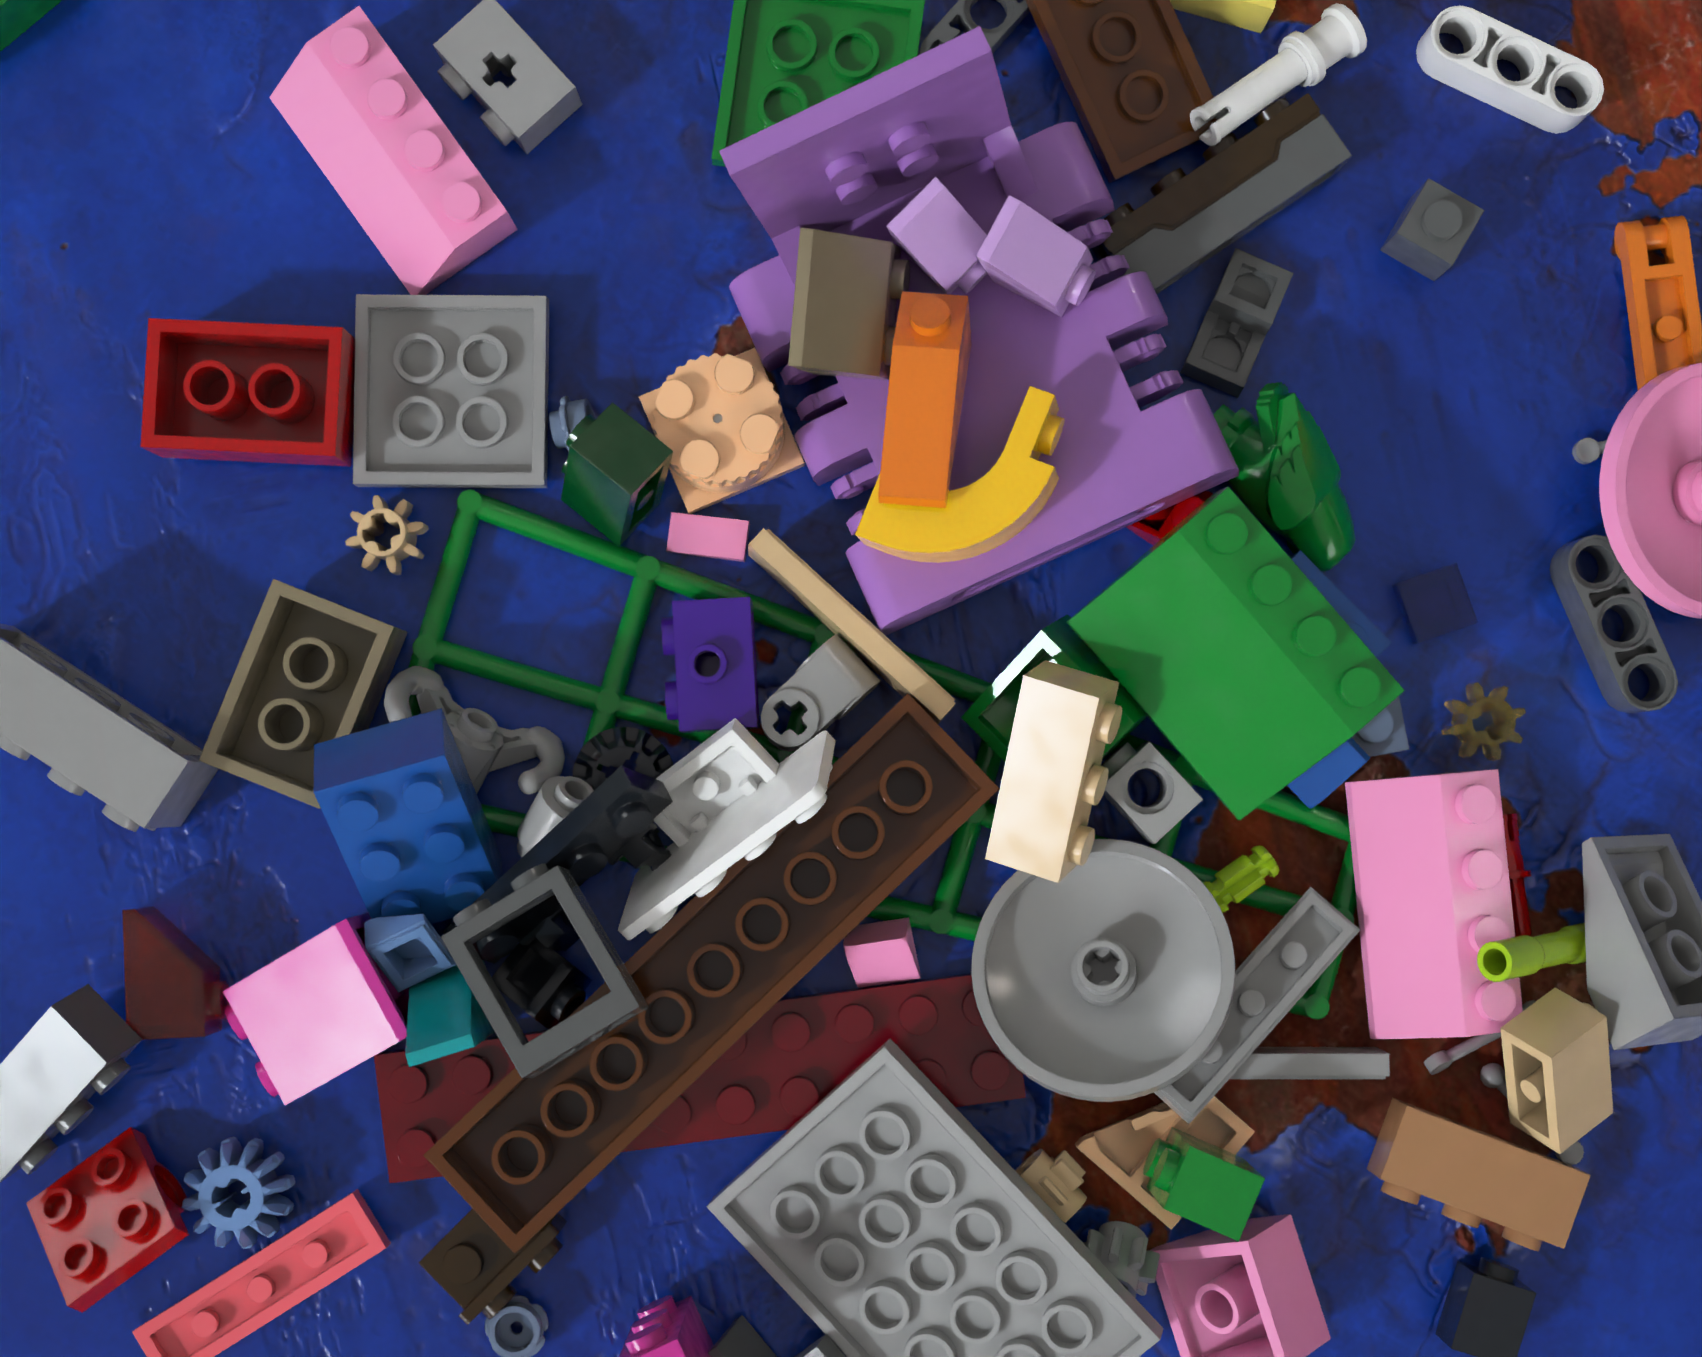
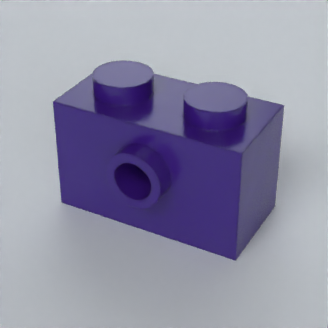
[661,597,760,733]

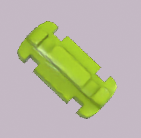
[1203,845,1280,913]

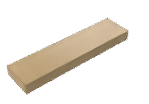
[748,528,956,724]

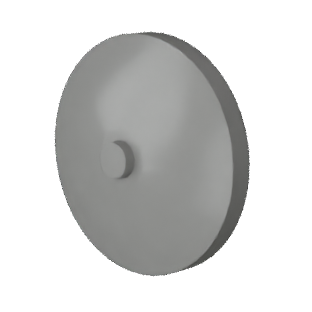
[971,839,1236,1102]

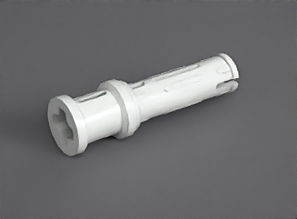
[1190,3,1367,146]

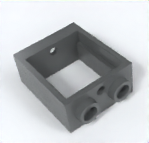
[441,863,649,1078]

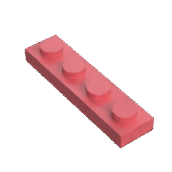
[132,1189,391,1357]

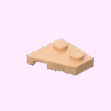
[1075,1096,1255,1230]

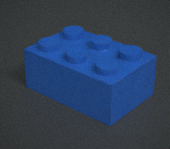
[313,708,503,924]

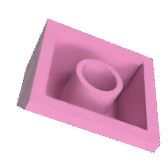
[1149,1214,1331,1357]

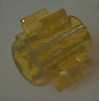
[1441,682,1526,761]

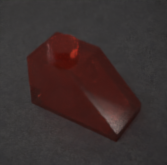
[122,906,229,1040]

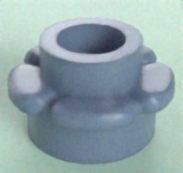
[549,396,595,452]
[485,1295,549,1357]

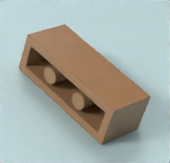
[1367,1097,1591,1252]

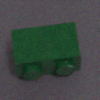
[561,402,673,547]

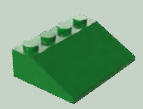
[1067,487,1405,820]

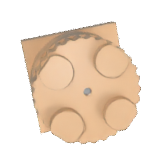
[639,348,805,514]

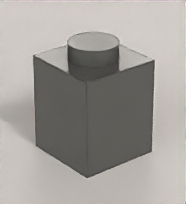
[1380,178,1485,281]

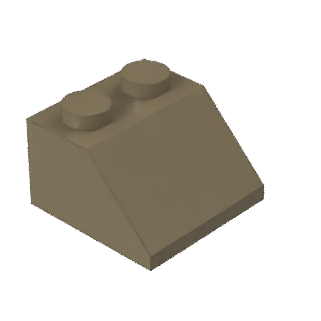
[788,228,910,380]

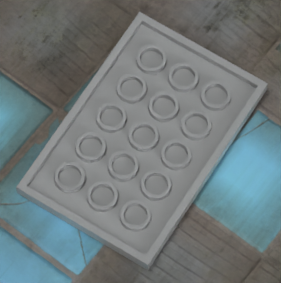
[706,1038,1163,1357]

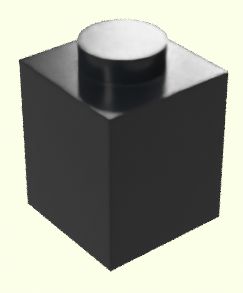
[1435,1257,1536,1357]

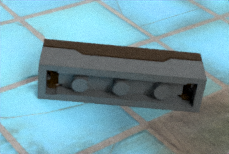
[1091,93,1352,294]

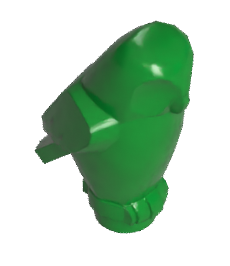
[1213,382,1356,572]

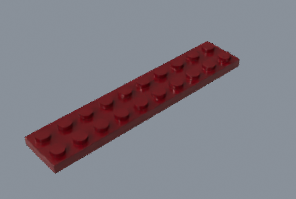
[374,973,1026,1183]

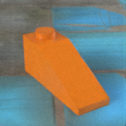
[878,291,972,508]

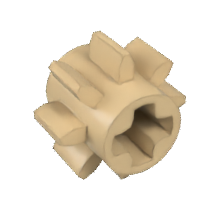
[345,495,429,575]
[1015,1149,1087,1223]

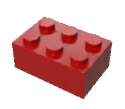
[140,318,355,467]

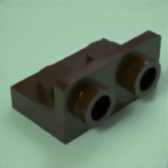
[419,1208,567,1325]

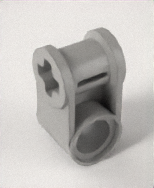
[761,634,881,752]

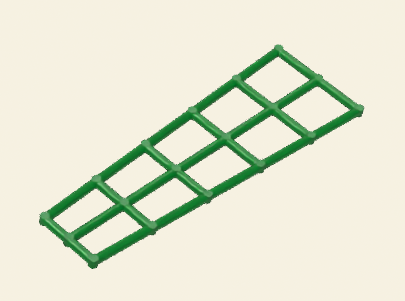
[408,489,1357,1019]

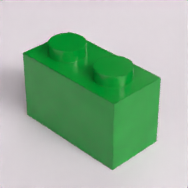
[1143,1127,1265,1242]

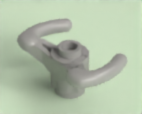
[384,666,565,794]

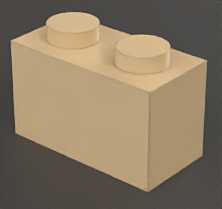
[1500,988,1613,1154]

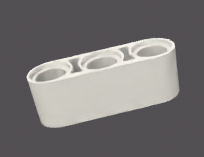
[1416,5,1604,134]

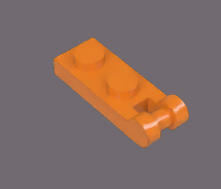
[1614,215,1702,390]

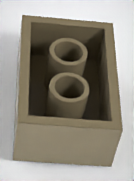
[198,579,408,809]

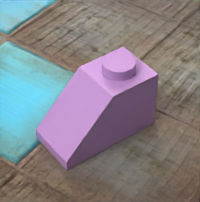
[887,177,987,294]
[976,195,1096,318]

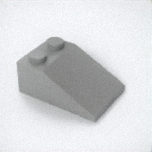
[1582,834,1702,1050]

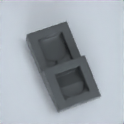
[1180,248,1293,398]

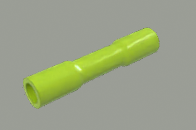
[1477,922,1586,982]

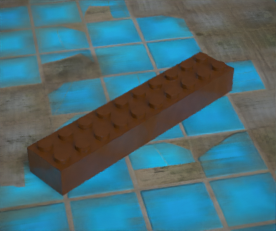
[423,694,1000,1254]

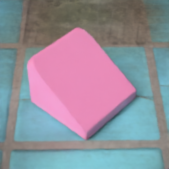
[843,917,921,988]

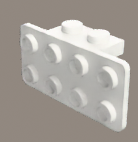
[618,718,836,940]

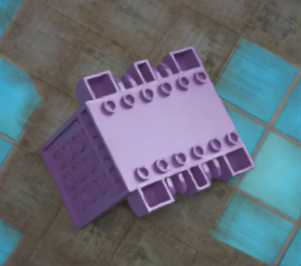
[719,26,1239,636]

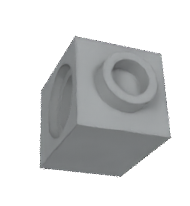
[1101,742,1203,844]

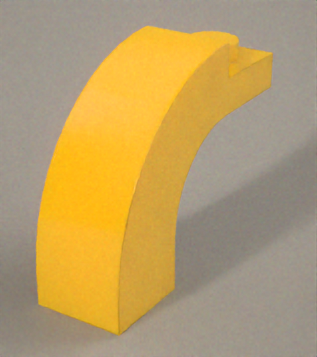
[855,386,1065,563]

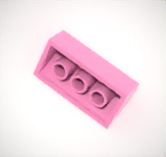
[269,6,518,295]
[1345,769,1523,1039]

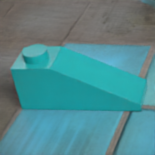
[405,960,495,1067]

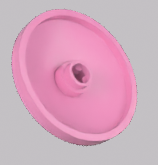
[1599,363,1702,619]

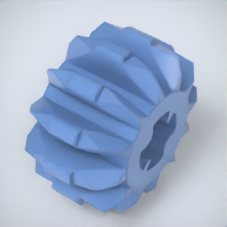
[181,1137,295,1249]

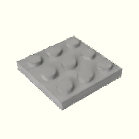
[353,294,549,488]

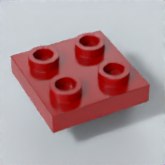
[26,1127,189,1313]

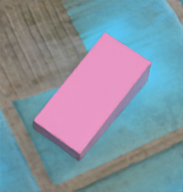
[666,512,750,562]

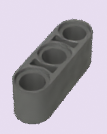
[1549,535,1678,713]

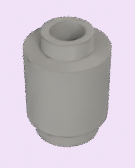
[517,776,594,858]

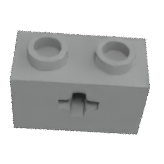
[433,0,583,154]

